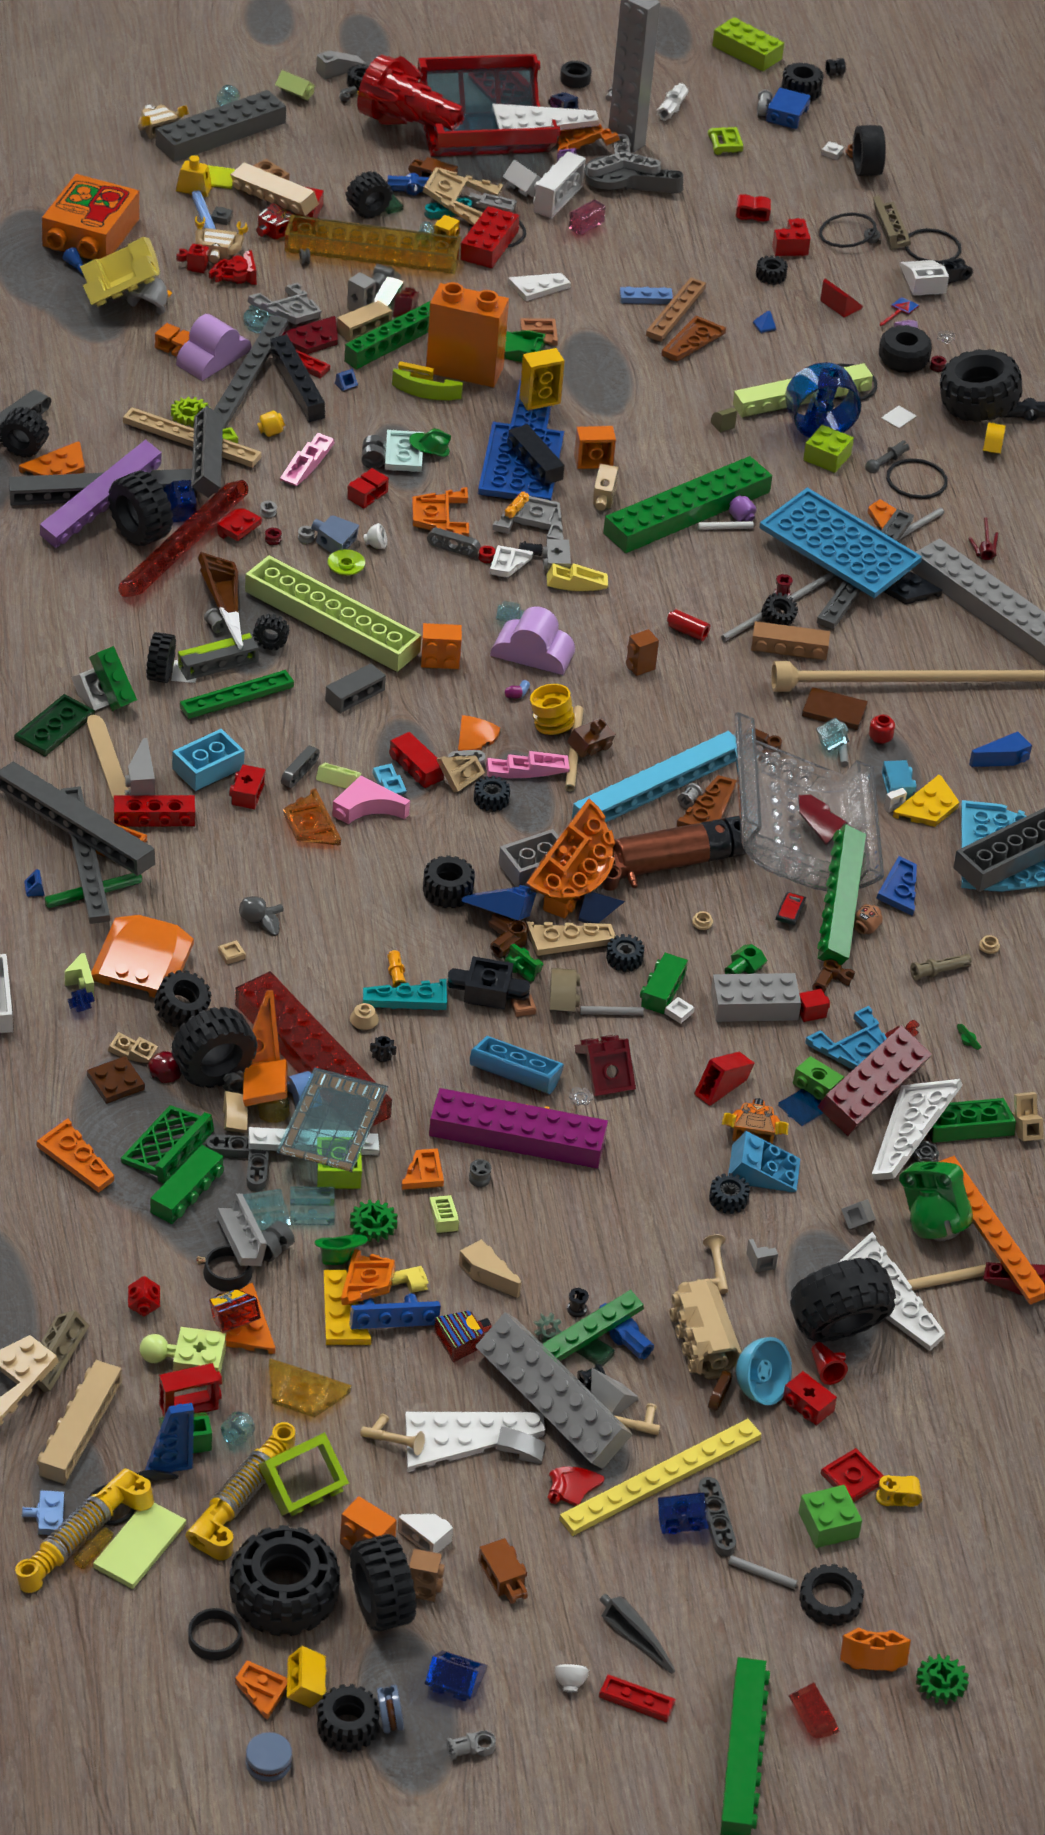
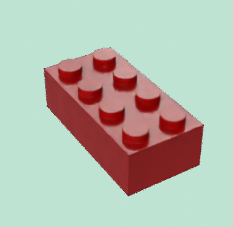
[460,206,519,269]

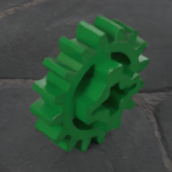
[350,1200,398,1242]
[916,1654,969,1704]

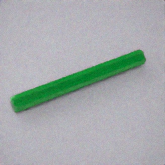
[45,873,142,908]

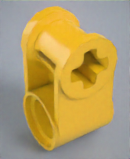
[876,1475,922,1507]

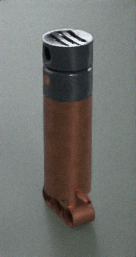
[601,815,753,891]

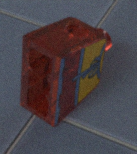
[209,1289,261,1333]

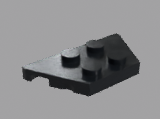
[883,571,942,605]

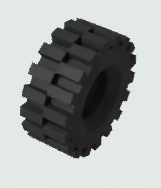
[146,632,176,683]

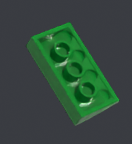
[928,1098,1016,1143]

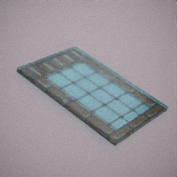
[277,1067,388,1172]

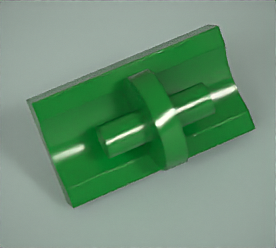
[504,944,544,982]

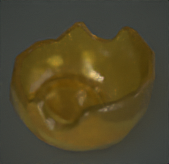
[257,1097,290,1123]

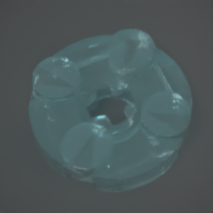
[243,305,274,333]

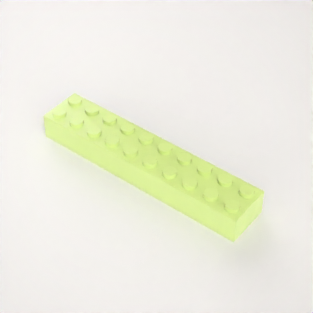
[245,556,422,672]

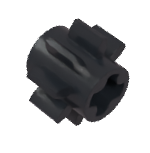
[370,1036,397,1062]

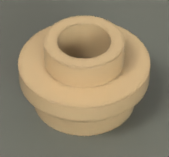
[692,911,713,930]
[979,935,1000,954]

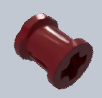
[775,574,793,597]

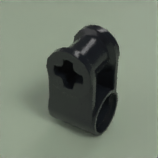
[942,258,973,284]

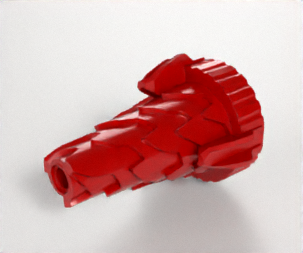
[357,55,464,131]

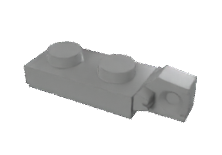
[468,193,517,213]

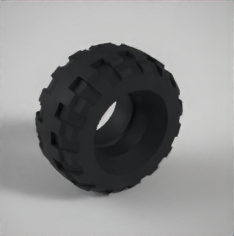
[940,349,1022,422]
[790,1258,896,1342]
[229,1525,340,1636]

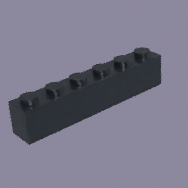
[270,334,325,423]

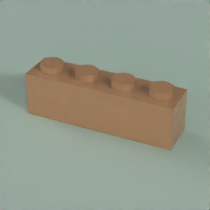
[751,621,830,660]

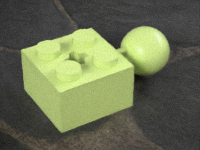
[140,1327,226,1374]

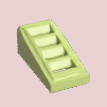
[429,1195,459,1233]

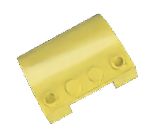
[80,237,160,307]

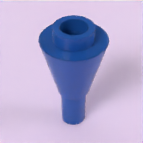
[63,248,84,276]

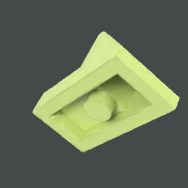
[65,953,94,998]

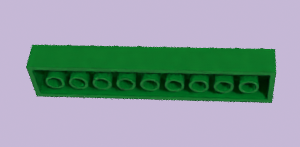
[603,456,773,554]

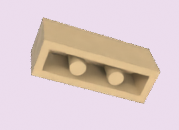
[337,300,392,342]

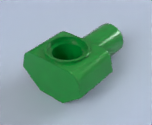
[724,944,768,974]

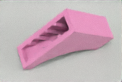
[332,776,410,824]

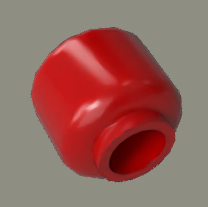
[869,714,895,744]

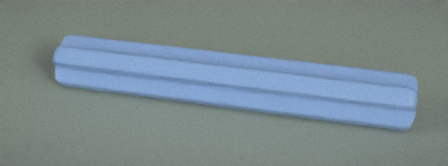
[192,190,216,229]

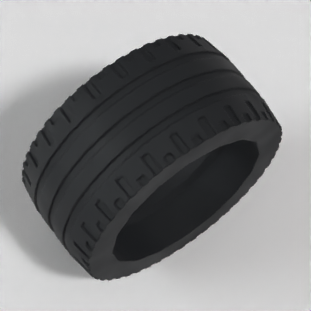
[853,125,886,176]

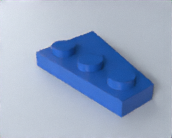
[876,856,917,916]

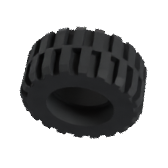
[108,470,173,546]
[171,1007,258,1088]
[350,1534,417,1632]

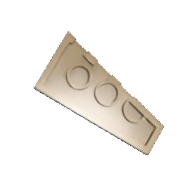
[526,922,616,956]

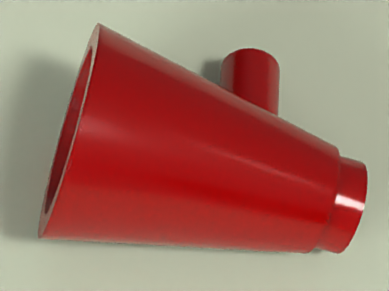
[811,1342,848,1385]

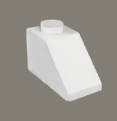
[398,1514,453,1553]

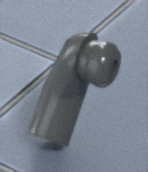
[339,86,357,102]

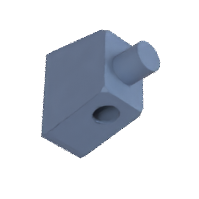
[311,515,359,553]

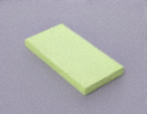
[93,1503,186,1589]

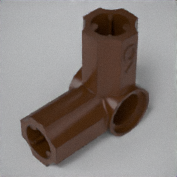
[489,913,527,958]

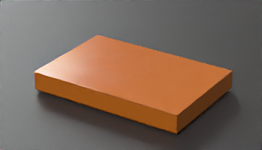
[243,1059,288,1106]

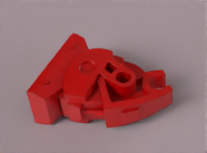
[209,250,257,285]

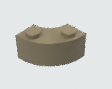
[549,968,580,1011]

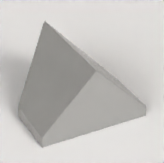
[591,1368,638,1416]

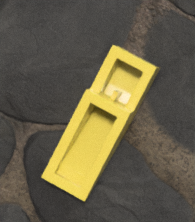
[547,563,608,591]

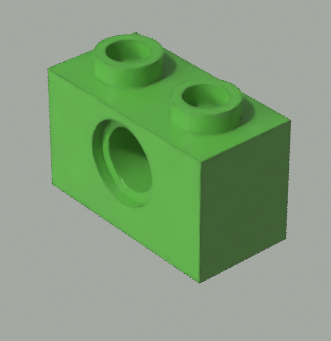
[793,1056,845,1101]

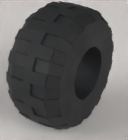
[879,325,932,372]

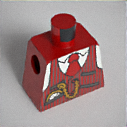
[256,203,298,239]

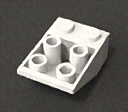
[900,260,949,296]

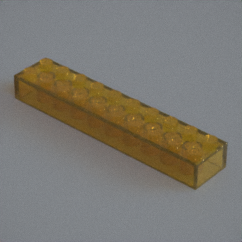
[284,215,461,274]

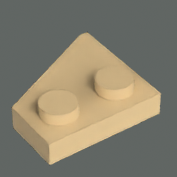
[436,756,485,792]

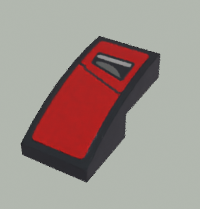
[775,892,807,925]

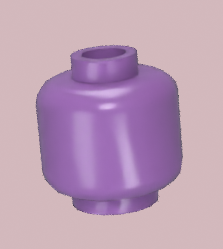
[729,496,757,522]

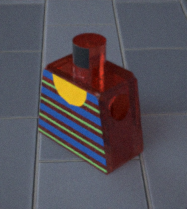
[434,1311,492,1362]

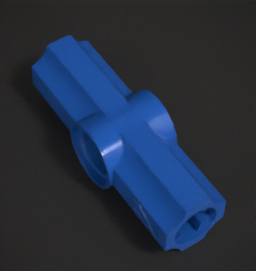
[387,173,430,195]
[599,1303,654,1360]

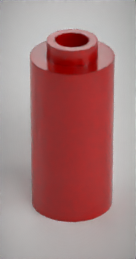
[667,609,710,641]

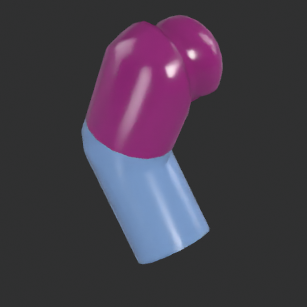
[504,680,530,699]

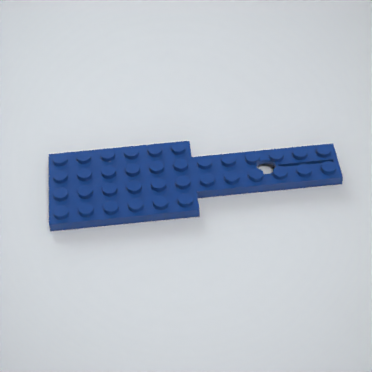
[478,377,564,501]

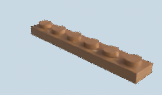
[646,278,706,342]

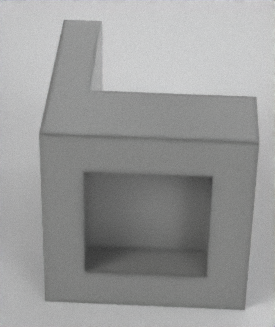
[841,1199,876,1229]
[746,1239,778,1273]

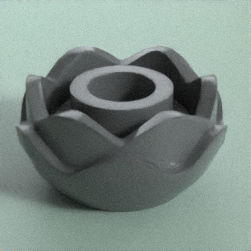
[912,1141,939,1162]

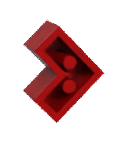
[772,218,811,256]

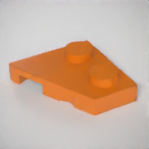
[401,1148,444,1190]
[235,1660,287,1720]

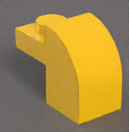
[983,422,1006,454]

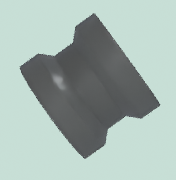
[469,1159,491,1187]

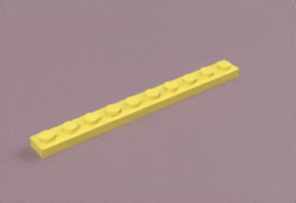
[559,1419,762,1536]

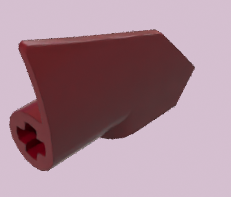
[798,794,848,845]

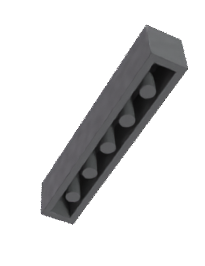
[191,406,223,498]

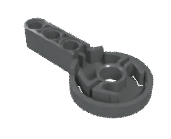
[585,155,683,193]

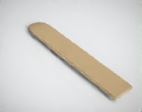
[87,715,128,800]

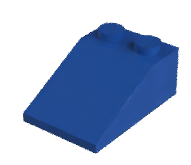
[462,885,536,920]

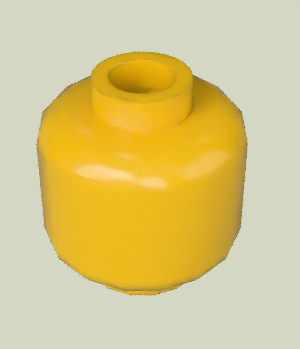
[257,410,285,437]

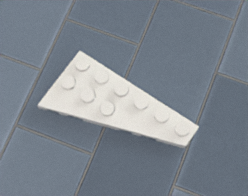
[872,1079,963,1180]
[839,1232,945,1351]
[405,1412,545,1473]

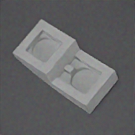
[497,1426,545,1464]

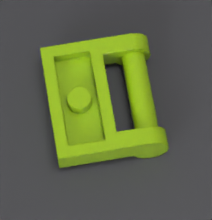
[708,127,743,155]

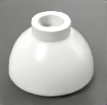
[364,523,387,549]
[555,1664,589,1692]

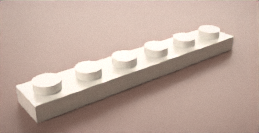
[248,1127,379,1156]

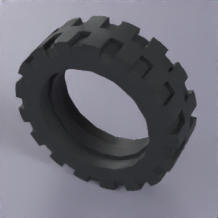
[799,1564,864,1626]

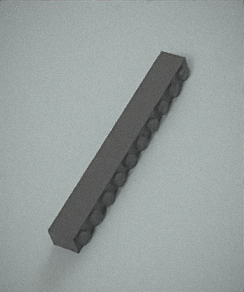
[9,469,197,506]
[0,761,155,876]

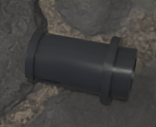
[519,541,542,556]

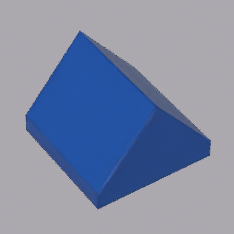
[335,368,358,391]
[24,869,45,897]

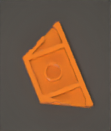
[19,441,85,476]
[341,1249,396,1305]
[214,1283,276,1354]

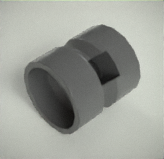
[361,435,386,469]
[262,1221,295,1262]

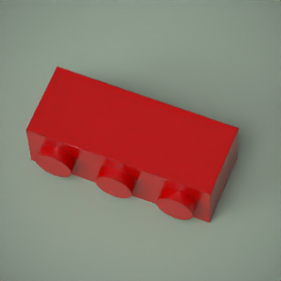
[389,731,444,788]

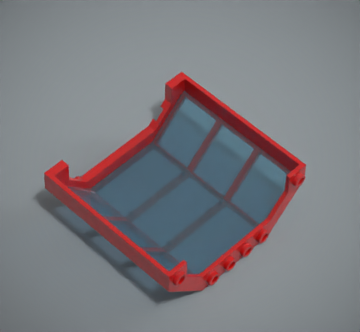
[418,54,560,157]

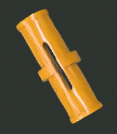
[387,950,406,988]

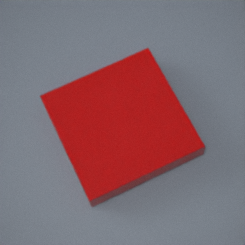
[820,1448,884,1502]

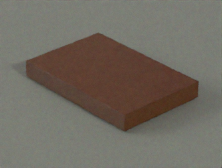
[802,687,868,730]

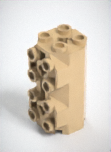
[669,1279,742,1380]

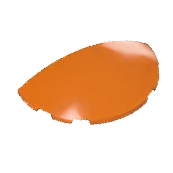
[526,798,615,899]

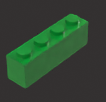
[150,1145,224,1224]

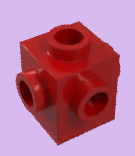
[128,1276,160,1317]

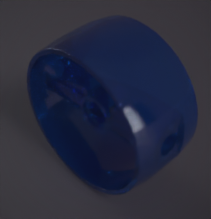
[785,362,861,438]

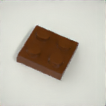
[87,1056,145,1104]

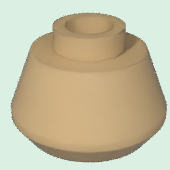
[350,1003,379,1030]

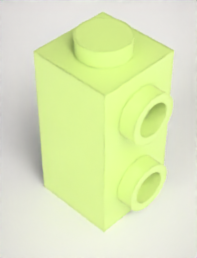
[275,70,315,101]

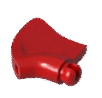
[547,1466,605,1506]

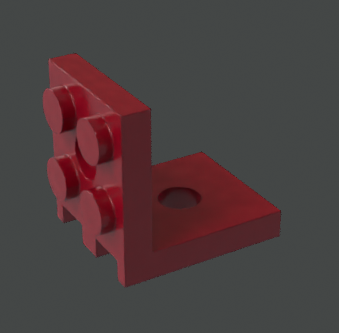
[574,1035,636,1096]

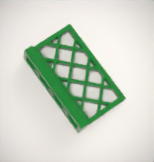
[121,1105,214,1184]

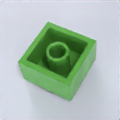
[798,1484,862,1548]

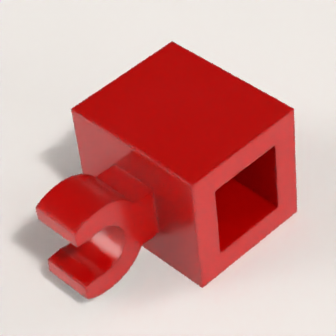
[176,243,209,274]

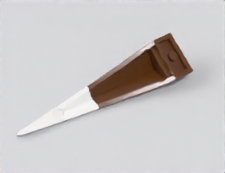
[198,552,243,650]

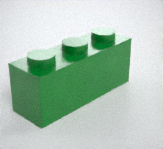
[89,646,137,711]
[640,952,688,1015]

